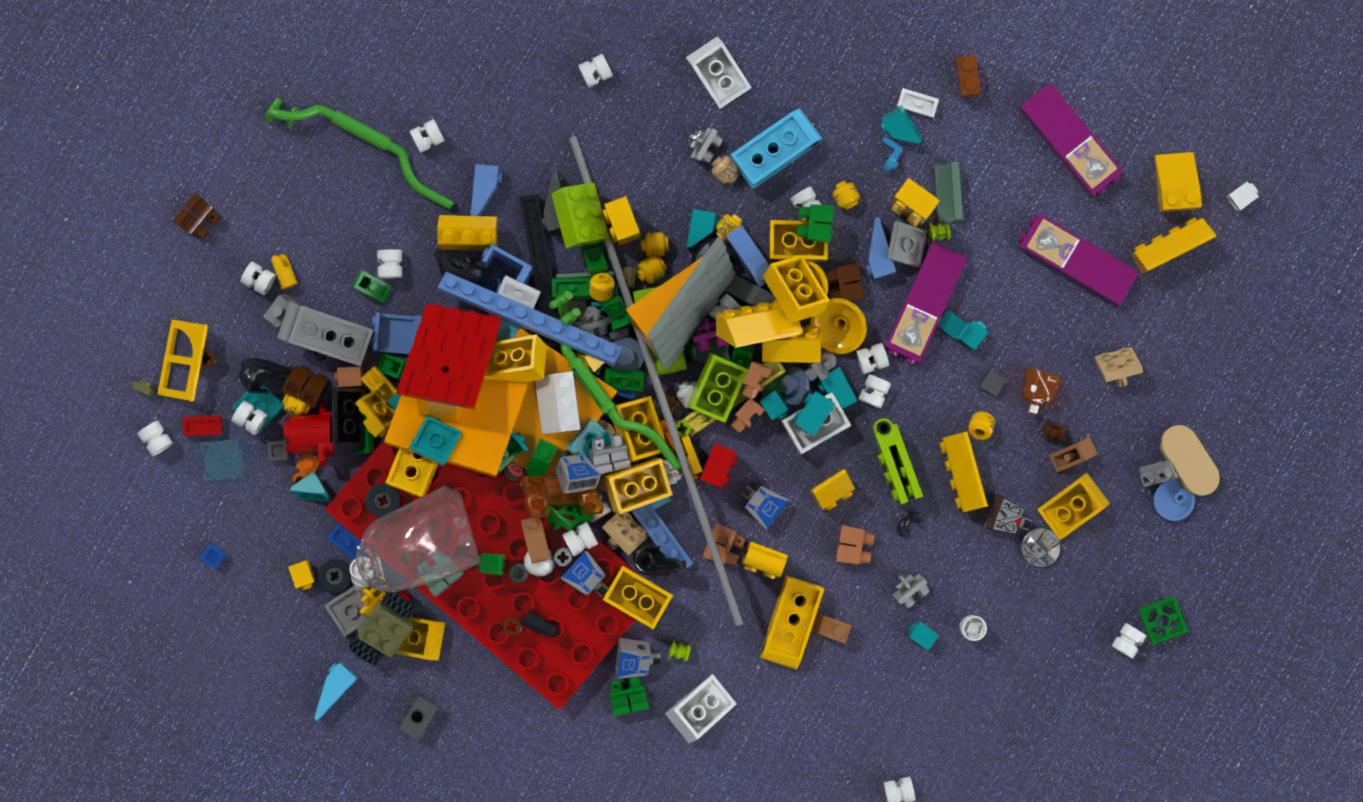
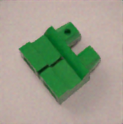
[796,204,834,244]
[609,677,649,716]

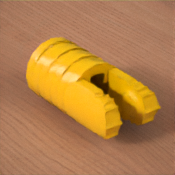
[271,254,298,290]

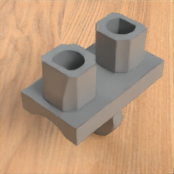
[689,127,723,163]
[574,306,612,335]
[805,352,837,381]
[1139,460,1178,486]
[892,573,929,608]

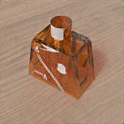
[1022,367,1063,415]

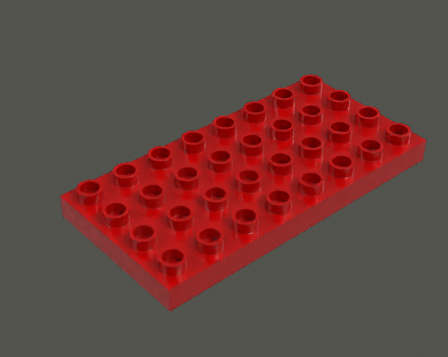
[325,439,643,710]

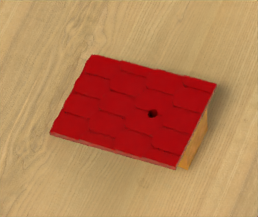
[397,304,502,423]

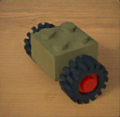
[348,585,420,666]

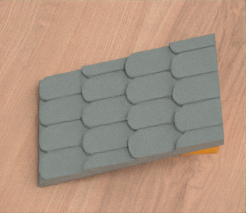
[626,236,735,372]

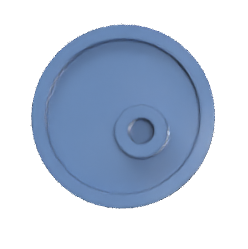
[1154,480,1195,521]

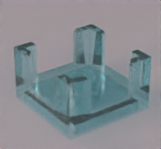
[199,438,246,481]

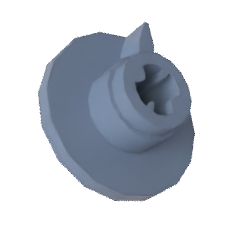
[608,337,644,371]
[781,367,813,405]

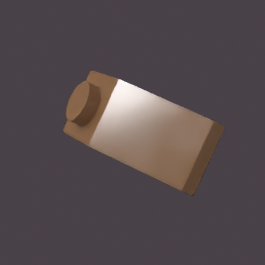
[1049,437,1097,472]
[521,516,551,564]
[811,613,852,644]

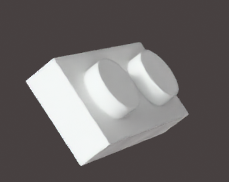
[897,88,939,118]
[498,276,541,309]

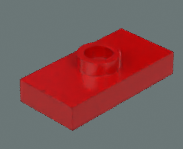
[183,416,223,436]

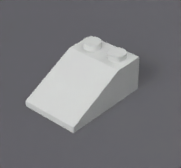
[686,36,751,109]
[781,392,851,455]
[665,674,737,743]

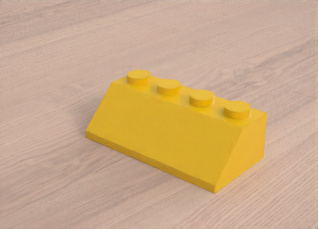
[1131,217,1217,274]
[716,300,803,348]
[939,432,988,512]

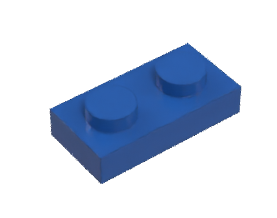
[327,523,369,560]

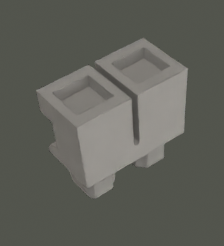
[589,433,631,474]

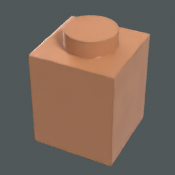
[334,366,364,388]

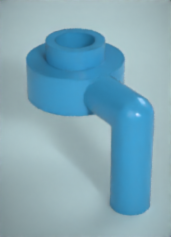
[881,136,903,174]

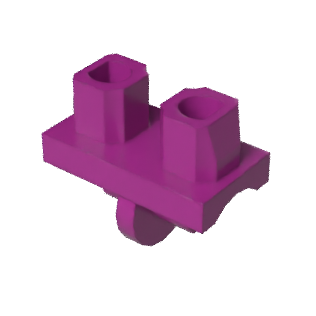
[693,318,728,352]

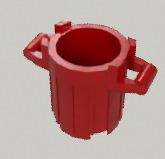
[284,401,336,467]

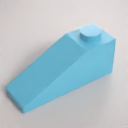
[314,662,359,721]

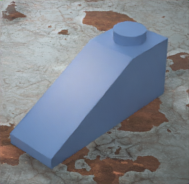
[471,164,503,216]
[865,217,896,280]
[726,225,769,287]

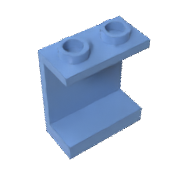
[481,244,533,285]

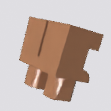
[743,361,773,399]
[731,398,765,433]
[702,523,745,565]
[835,525,875,564]

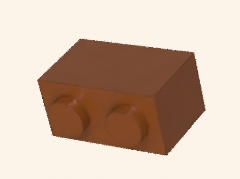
[954,55,981,99]

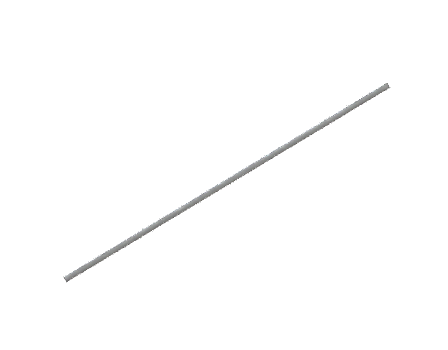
[569,136,743,626]

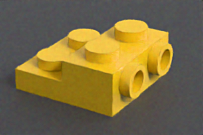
[355,393,395,438]
[680,435,703,479]

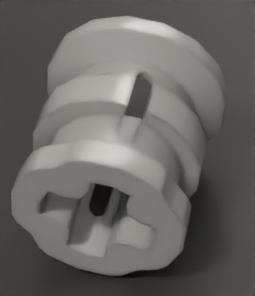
[554,548,573,567]

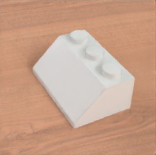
[535,372,580,434]

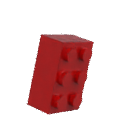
[699,443,738,489]

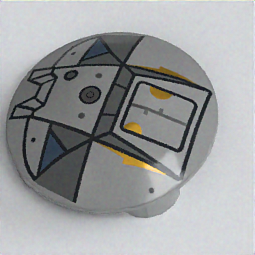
[1021,528,1060,567]

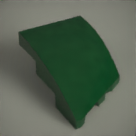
[684,322,734,364]

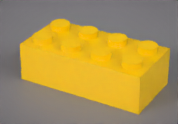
[890,178,940,227]

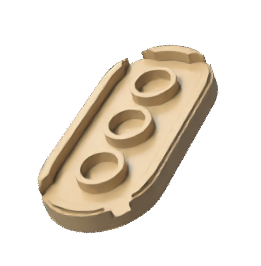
[1160,425,1220,496]

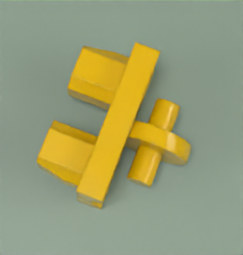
[361,366,397,404]
[359,586,389,616]

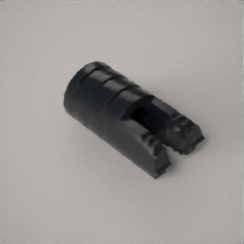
[521,609,558,637]

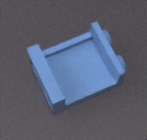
[370,312,422,354]

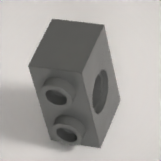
[398,694,440,741]

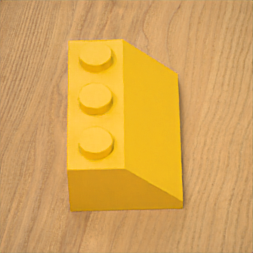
[437,215,498,251]

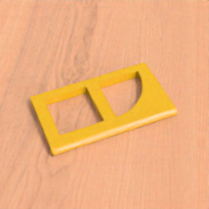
[157,320,208,402]

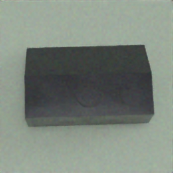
[332,387,365,447]

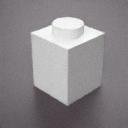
[1226,181,1259,212]

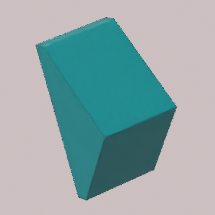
[290,472,333,502]

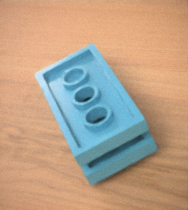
[731,108,823,190]

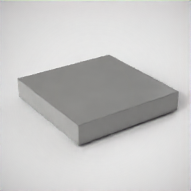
[887,222,927,268]
[324,586,368,637]

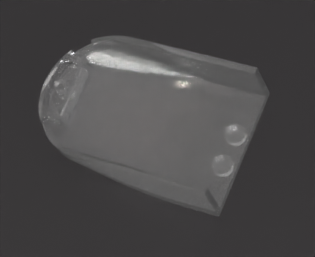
[356,486,481,593]

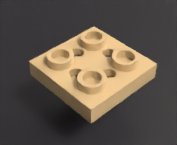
[1095,347,1143,387]
[602,512,649,556]

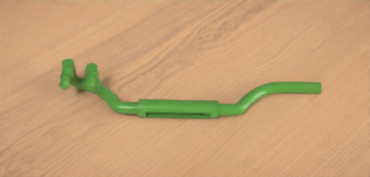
[265,98,454,210]
[549,291,681,471]

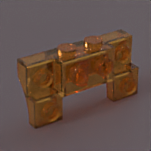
[520,475,604,518]

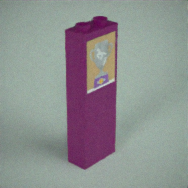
[1019,82,1123,197]
[1018,214,1139,306]
[884,242,967,365]

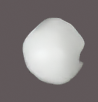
[524,550,556,576]

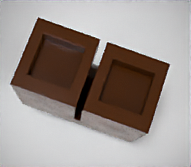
[173,193,221,240]
[826,263,865,302]
[282,365,327,407]

